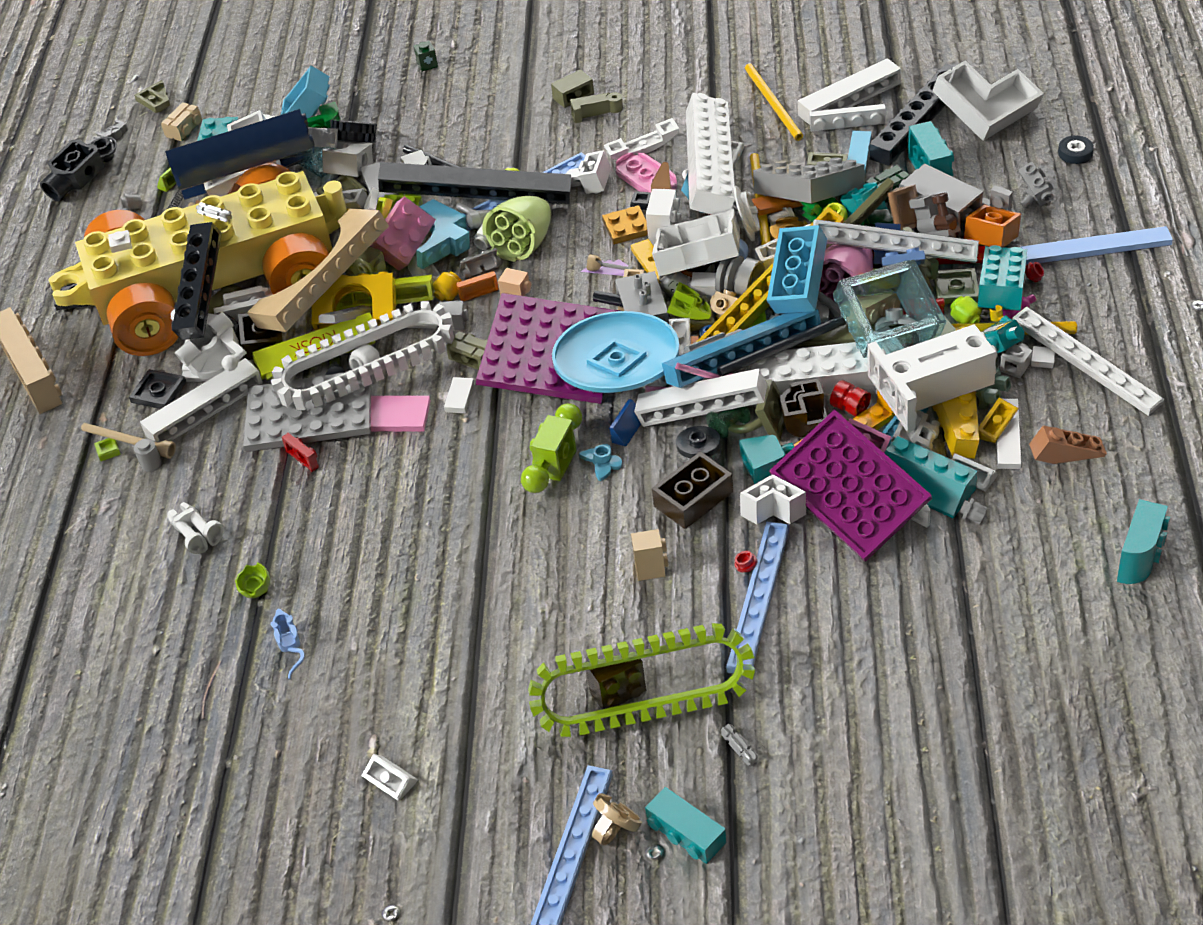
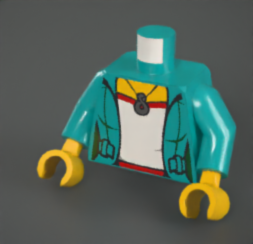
[955,305,1024,353]

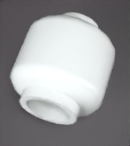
[349,344,380,370]

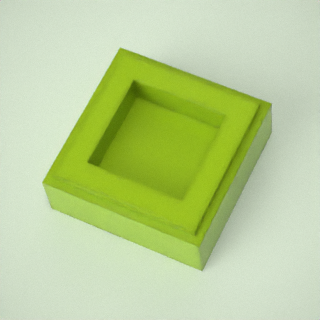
[94,438,121,462]

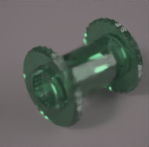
[706,406,751,439]

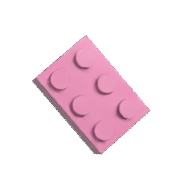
[370,196,436,270]

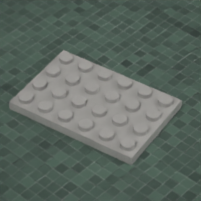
[243,372,372,452]

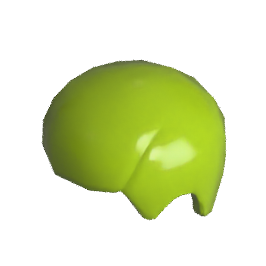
[235,562,270,598]

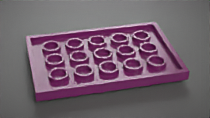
[769,409,932,562]

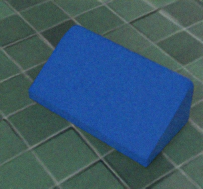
[610,399,641,446]

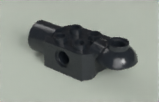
[40,137,117,201]

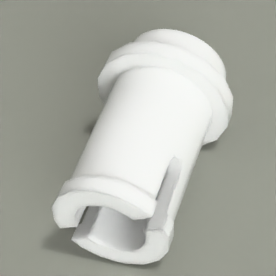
[768,207,794,226]

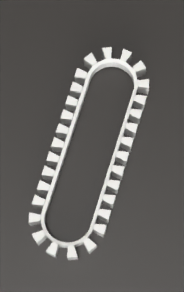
[271,301,455,410]

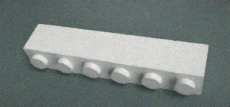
[798,58,901,125]
[140,358,263,442]
[634,369,767,427]

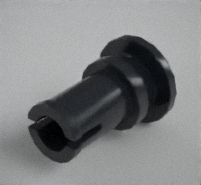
[325,355,345,375]

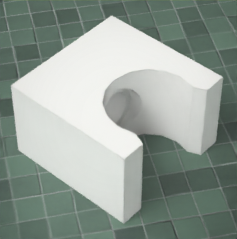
[322,140,373,177]

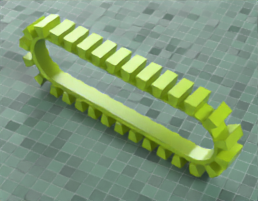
[528,623,755,737]

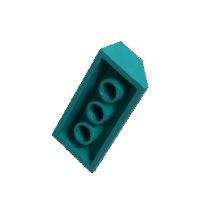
[885,436,978,518]

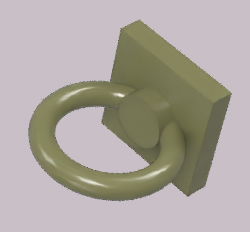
[724,379,785,441]

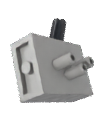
[593,271,669,324]

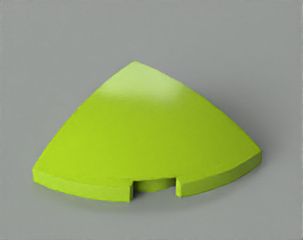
[667,282,711,320]

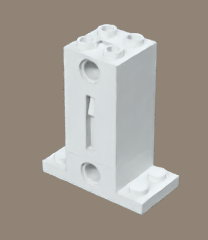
[868,324,997,432]

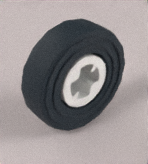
[1058,135,1094,164]

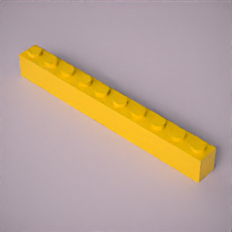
[696,207,844,342]

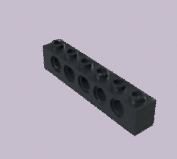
[171,222,222,340]

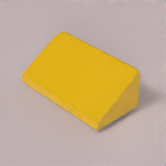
[978,397,1019,443]

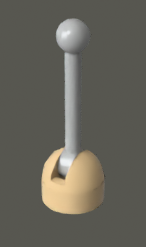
[587,254,635,271]

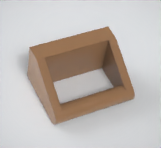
[651,162,671,192]
[887,184,918,230]

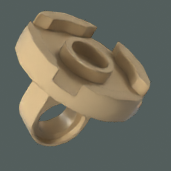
[592,793,642,846]

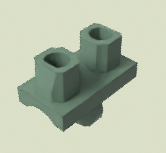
[976,368,1011,409]

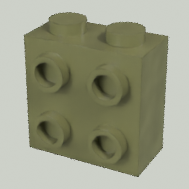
[345,246,387,276]

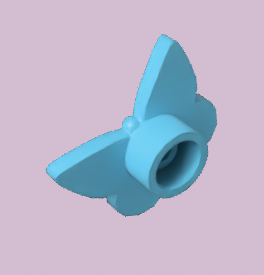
[579,444,622,481]

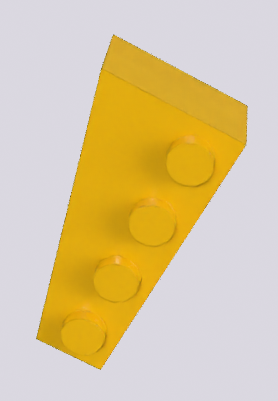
[932,391,979,459]

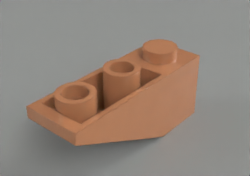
[1029,425,1107,464]

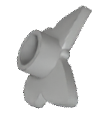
[875,308,917,331]

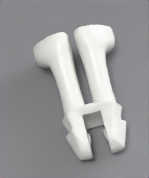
[167,502,225,554]

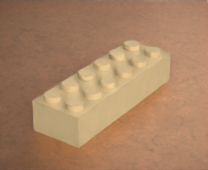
[0,307,63,414]

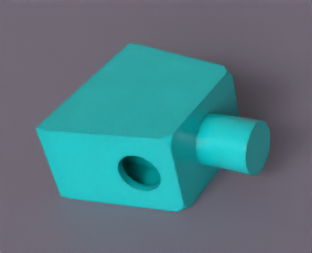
[739,435,794,484]

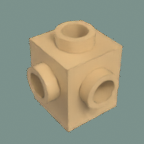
[710,289,738,318]

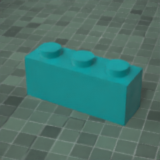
[645,787,727,864]

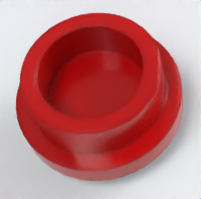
[1025,262,1044,282]
[734,551,758,573]

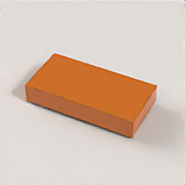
[456,271,499,302]

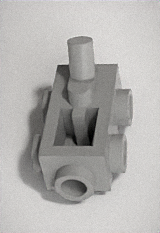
[1018,162,1054,208]

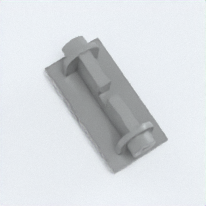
[460,248,502,279]

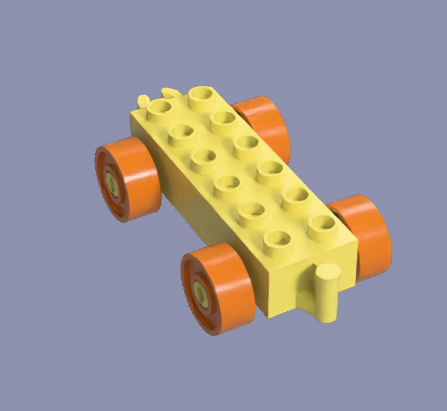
[48,163,347,356]

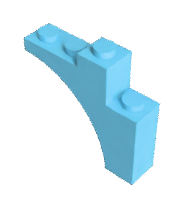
[416,199,470,269]

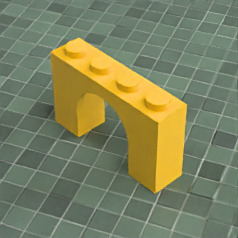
[312,272,396,331]

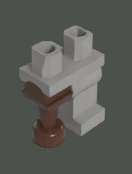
[909,192,960,238]

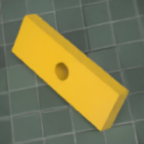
[631,239,660,282]

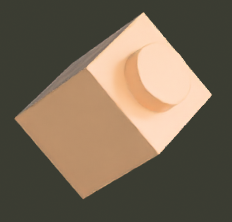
[498,268,531,296]

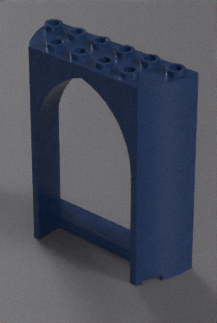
[165,109,315,200]

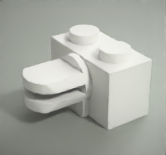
[566,150,611,194]

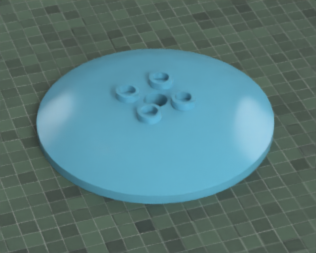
[552,311,680,393]

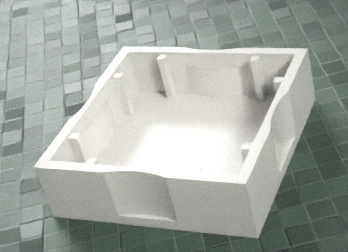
[652,209,740,276]

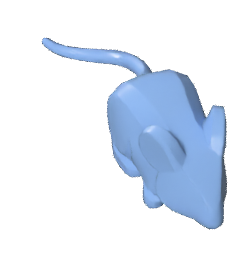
[271,609,305,679]

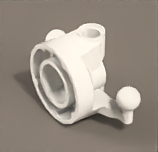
[171,309,247,379]

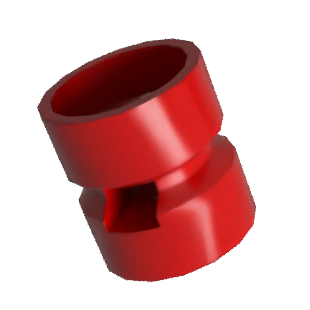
[830,380,871,417]

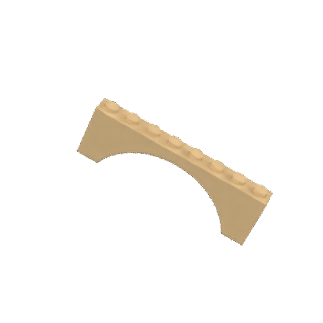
[247,209,389,332]

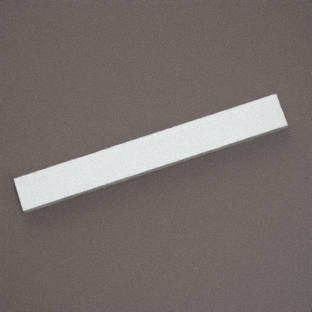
[813,219,979,263]
[1012,307,1164,416]

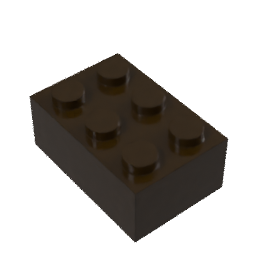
[652,451,733,529]

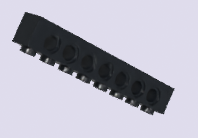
[868,64,955,166]

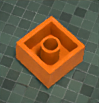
[964,205,1021,248]

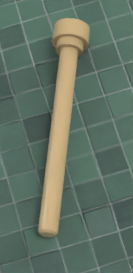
[81,423,176,459]

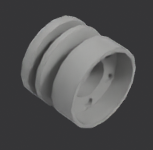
[715,255,765,298]

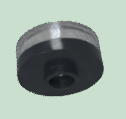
[676,426,721,464]

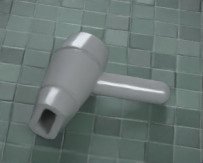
[456,203,491,229]

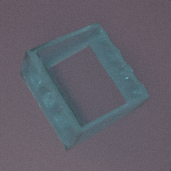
[833,260,947,358]

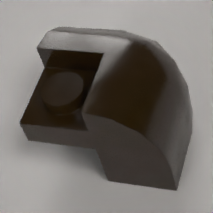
[780,378,827,437]

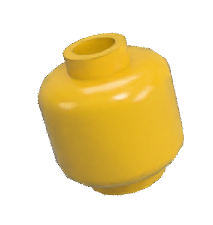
[433,271,462,301]

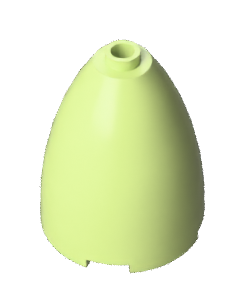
[482,196,551,262]

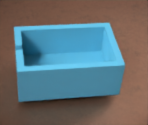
[281,66,330,118]

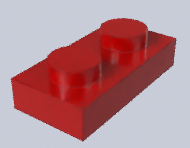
[281,433,319,472]

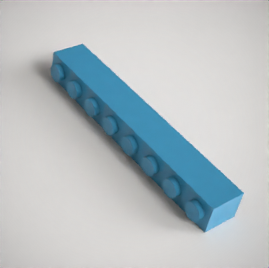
[662,309,821,388]

